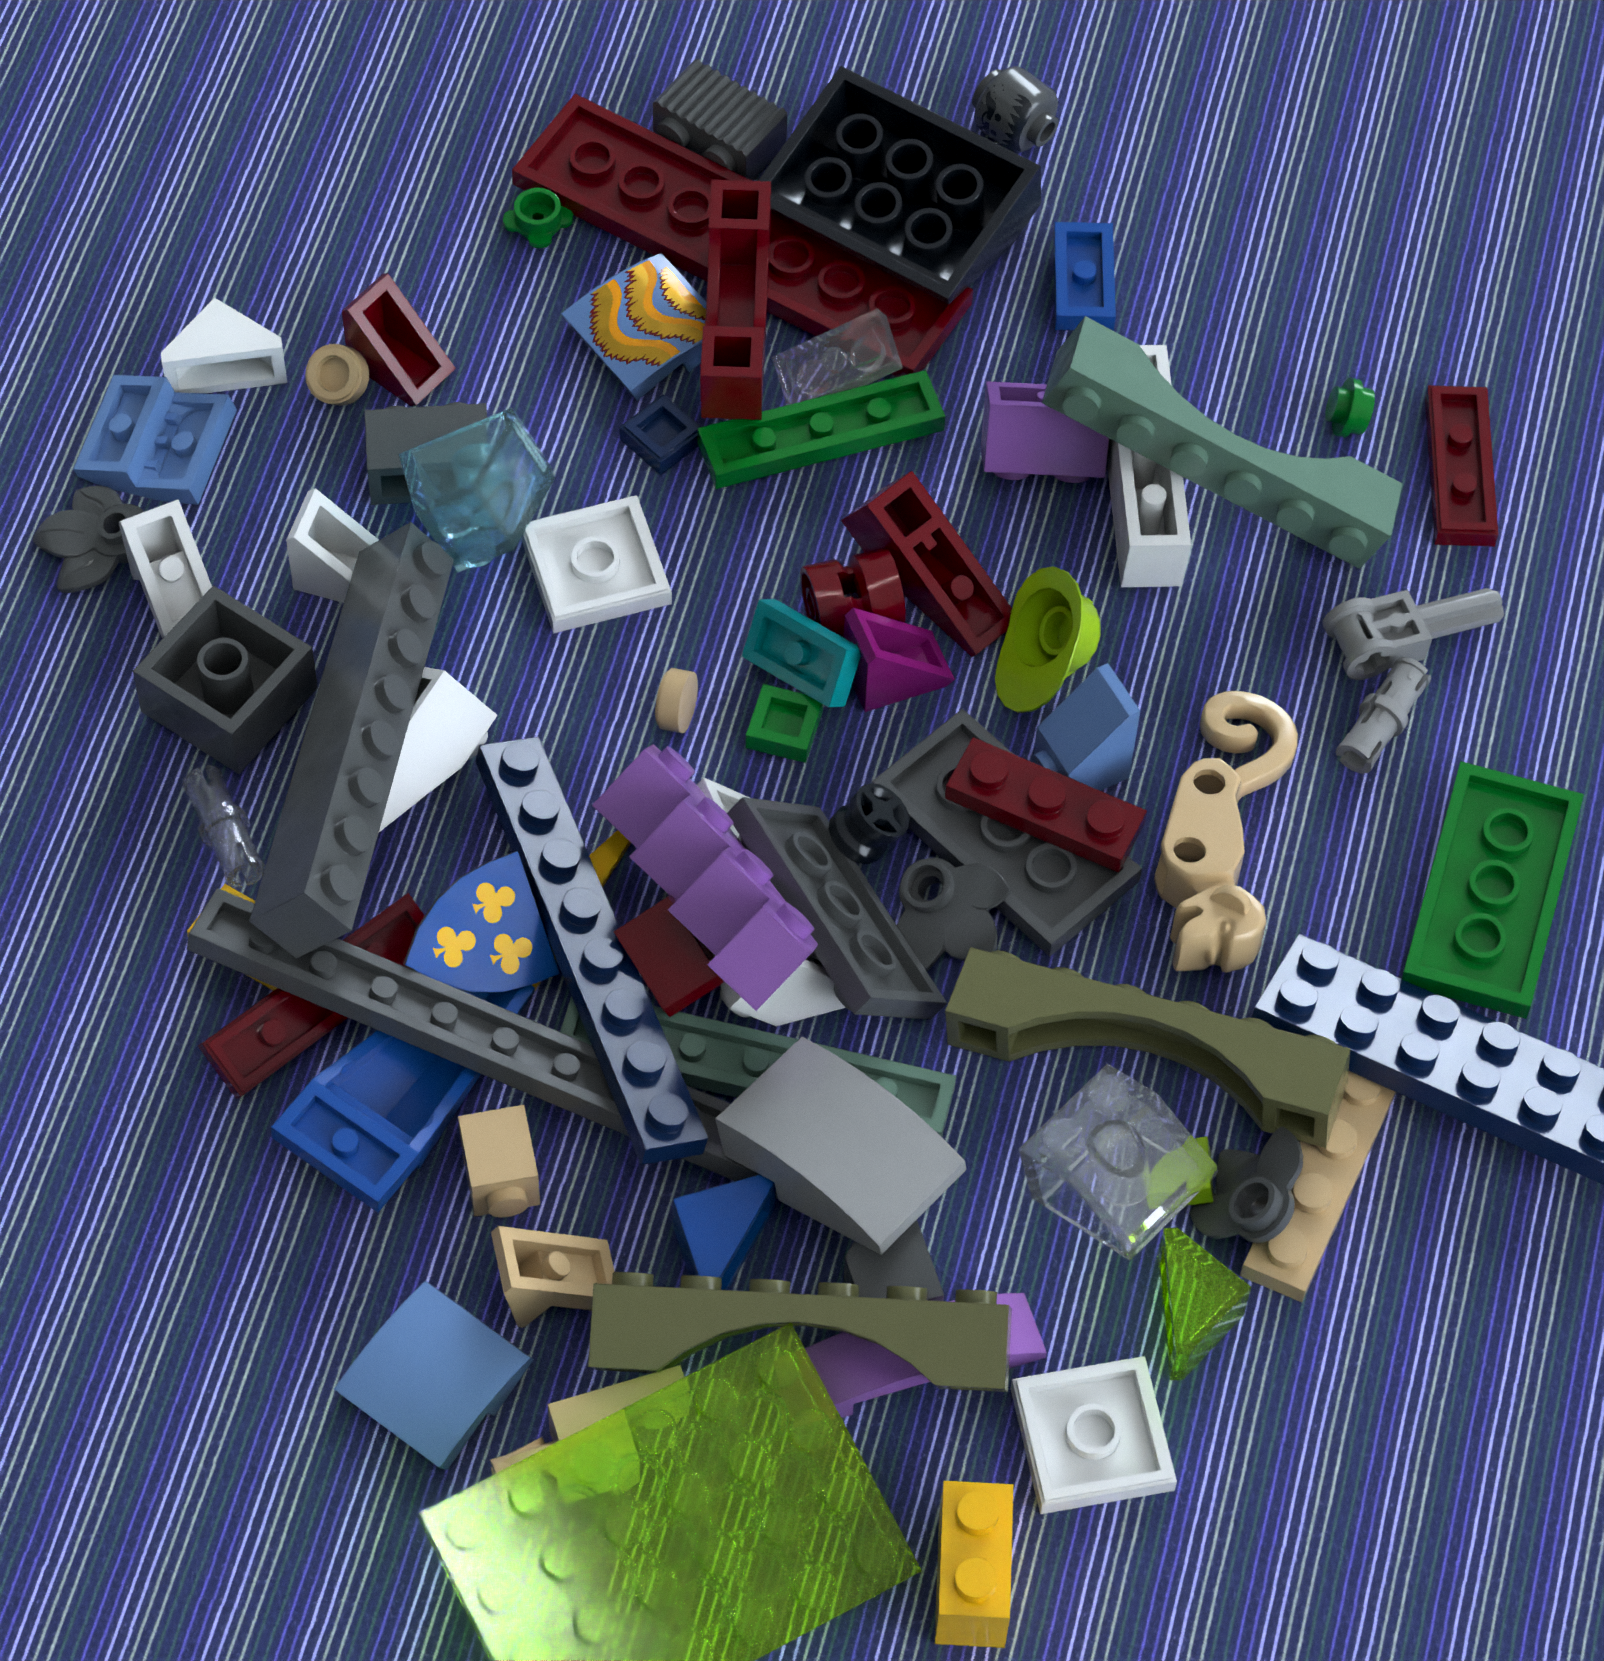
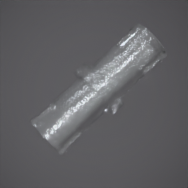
[182,765,265,889]

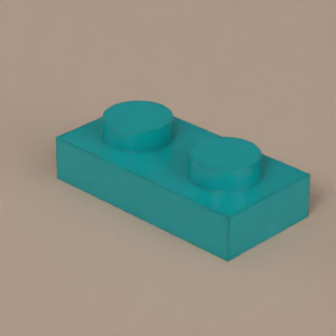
[741,599,861,707]

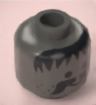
[972,66,1059,153]

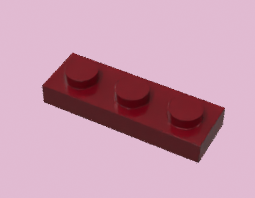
[945,737,1147,873]

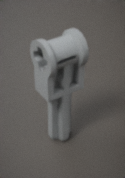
[1323,588,1504,680]

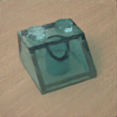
[398,407,555,572]

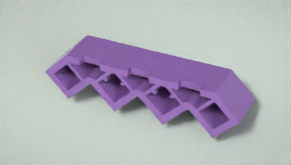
[592,744,818,1011]

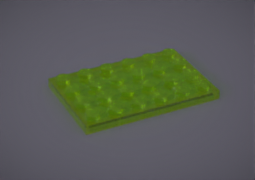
[417,1323,922,1661]

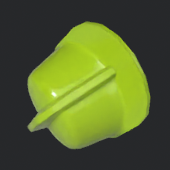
[995,566,1101,713]

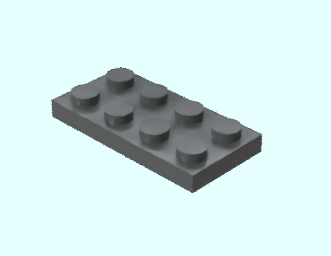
[872,708,1142,957]
[727,797,947,1020]

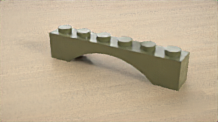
[945,947,1350,1148]
[588,1272,1012,1392]

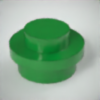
[1325,377,1375,438]

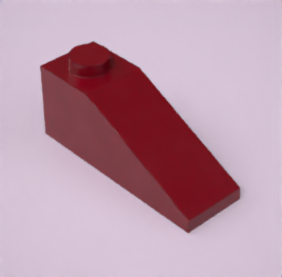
[841,471,1012,657]

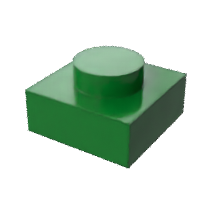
[746,684,823,763]

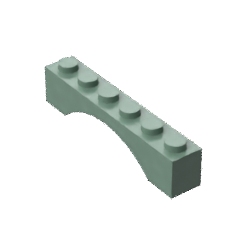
[1042,316,1403,569]

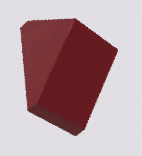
[342,273,456,406]
[614,896,724,1017]

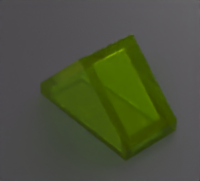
[1158,1228,1251,1380]

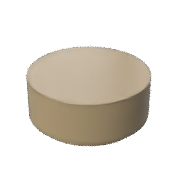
[305,344,369,406]
[655,668,698,733]

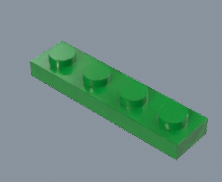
[697,370,946,489]

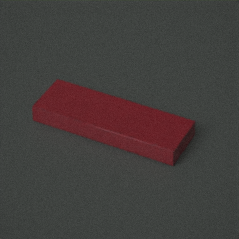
[1425,385,1498,547]

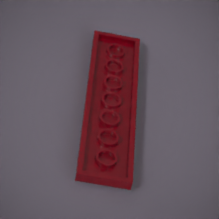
[512,94,973,377]

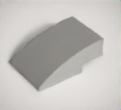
[715,1037,967,1255]

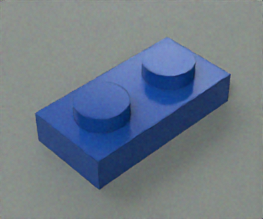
[1053,222,1116,331]

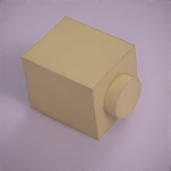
[458,1105,540,1218]

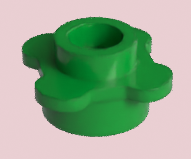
[503,188,573,248]

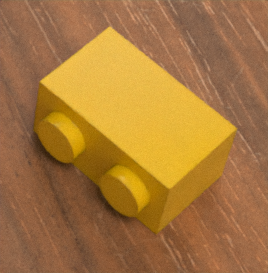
[935,1480,1014,1648]

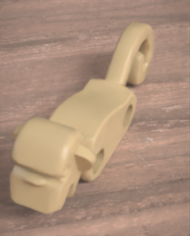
[1154,691,1298,973]

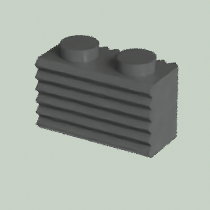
[653,59,787,180]

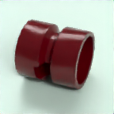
[800,548,906,638]

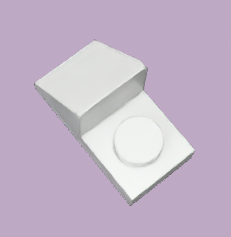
[119,499,212,638]

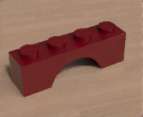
[700,179,771,420]

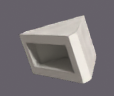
[161,298,287,394]
[286,488,379,603]

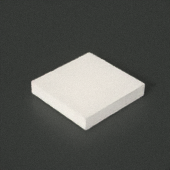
[520,495,672,634]
[1010,1356,1177,1514]

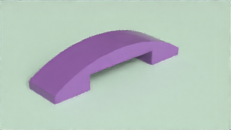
[767,1293,1047,1433]

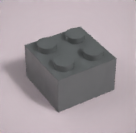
[133,585,318,774]

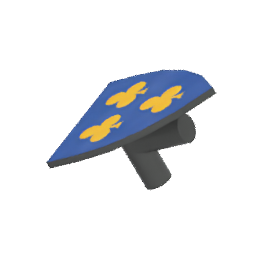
[403,851,560,992]

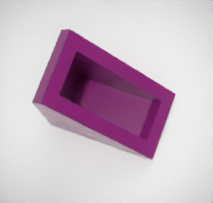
[844,608,955,712]

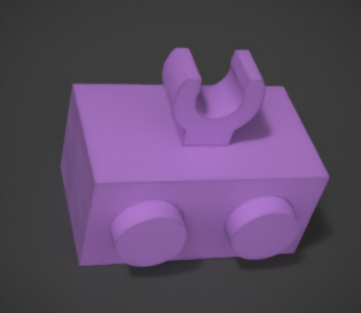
[980,381,1109,483]

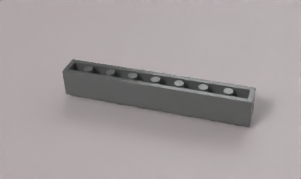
[249,522,454,959]

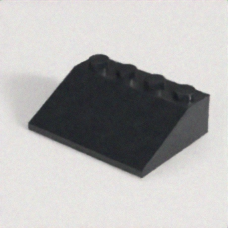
[758,66,1041,305]

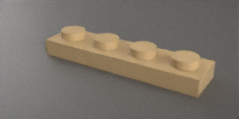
[1240,1071,1397,1302]

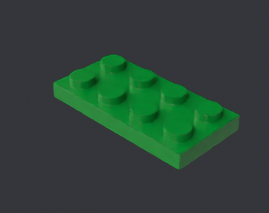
[1401,761,1584,1019]

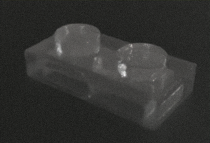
[772,308,903,405]

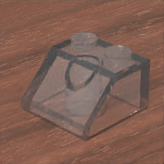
[1018,1063,1218,1260]

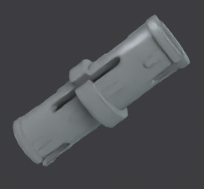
[1336,657,1431,774]

